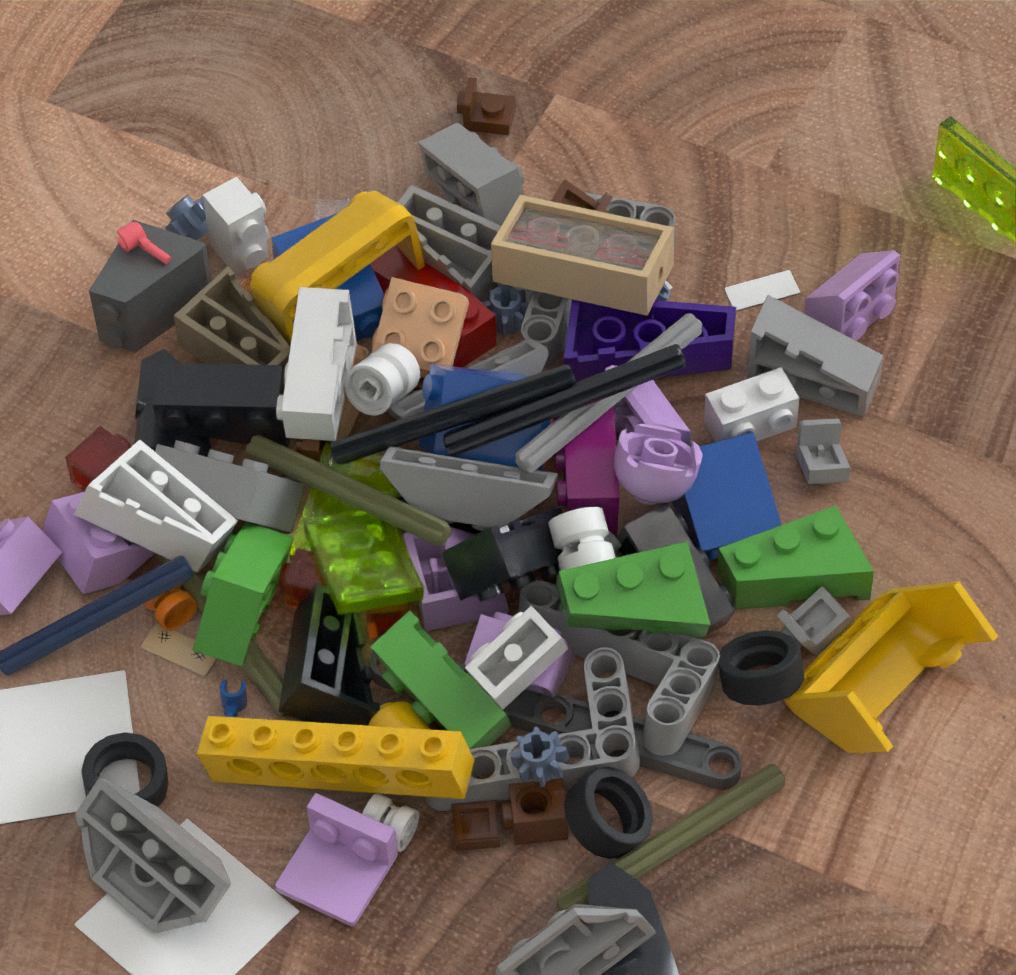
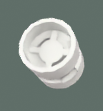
[344,343,420,416]
[548,507,616,570]

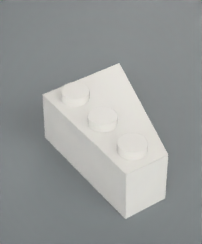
[276,287,357,441]
[74,440,238,573]

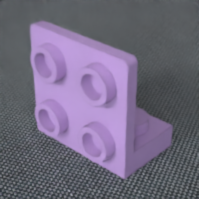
[275,793,398,927]

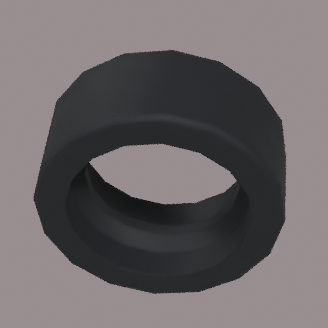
[718,630,804,706]
[81,732,169,807]
[564,767,653,859]

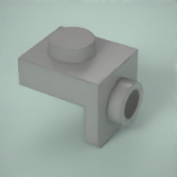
[796,418,851,485]
[777,586,854,655]

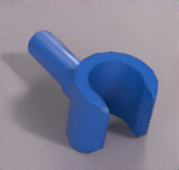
[220,680,247,717]

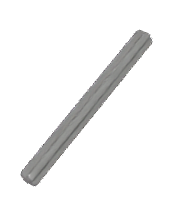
[515,314,702,473]

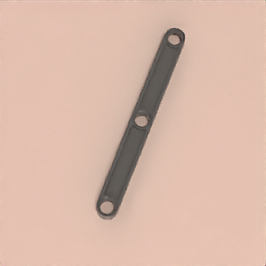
[369,652,742,790]

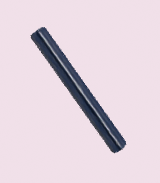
[0,556,193,675]

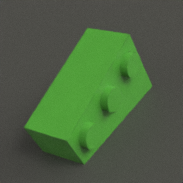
[717,505,874,610]
[193,521,294,667]
[556,541,711,638]
[371,610,511,749]

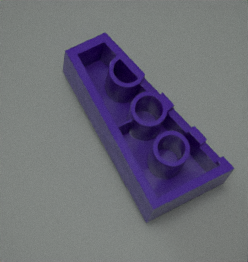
[563,299,736,382]

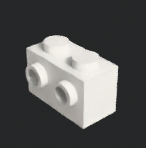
[203,177,270,275]
[704,367,799,442]
[465,606,568,710]

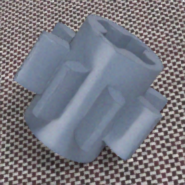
[165,195,208,240]
[482,285,529,336]
[510,727,569,787]

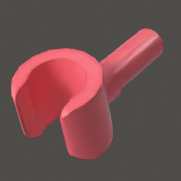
[117,222,171,265]

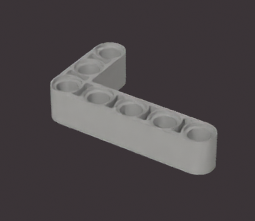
[521,192,676,368]
[517,580,720,756]
[425,647,640,811]

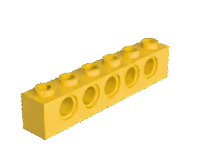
[196,716,474,799]

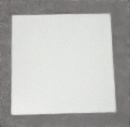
[0,670,140,824]
[74,819,300,975]

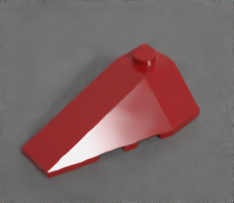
[370,245,497,368]

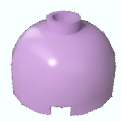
[614,424,703,505]

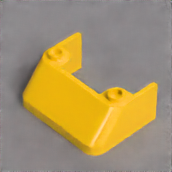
[249,191,425,347]
[783,581,998,754]

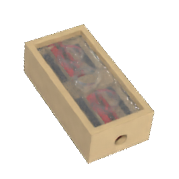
[491,195,674,316]

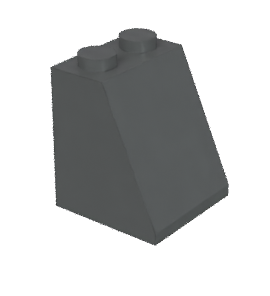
[89,220,212,353]

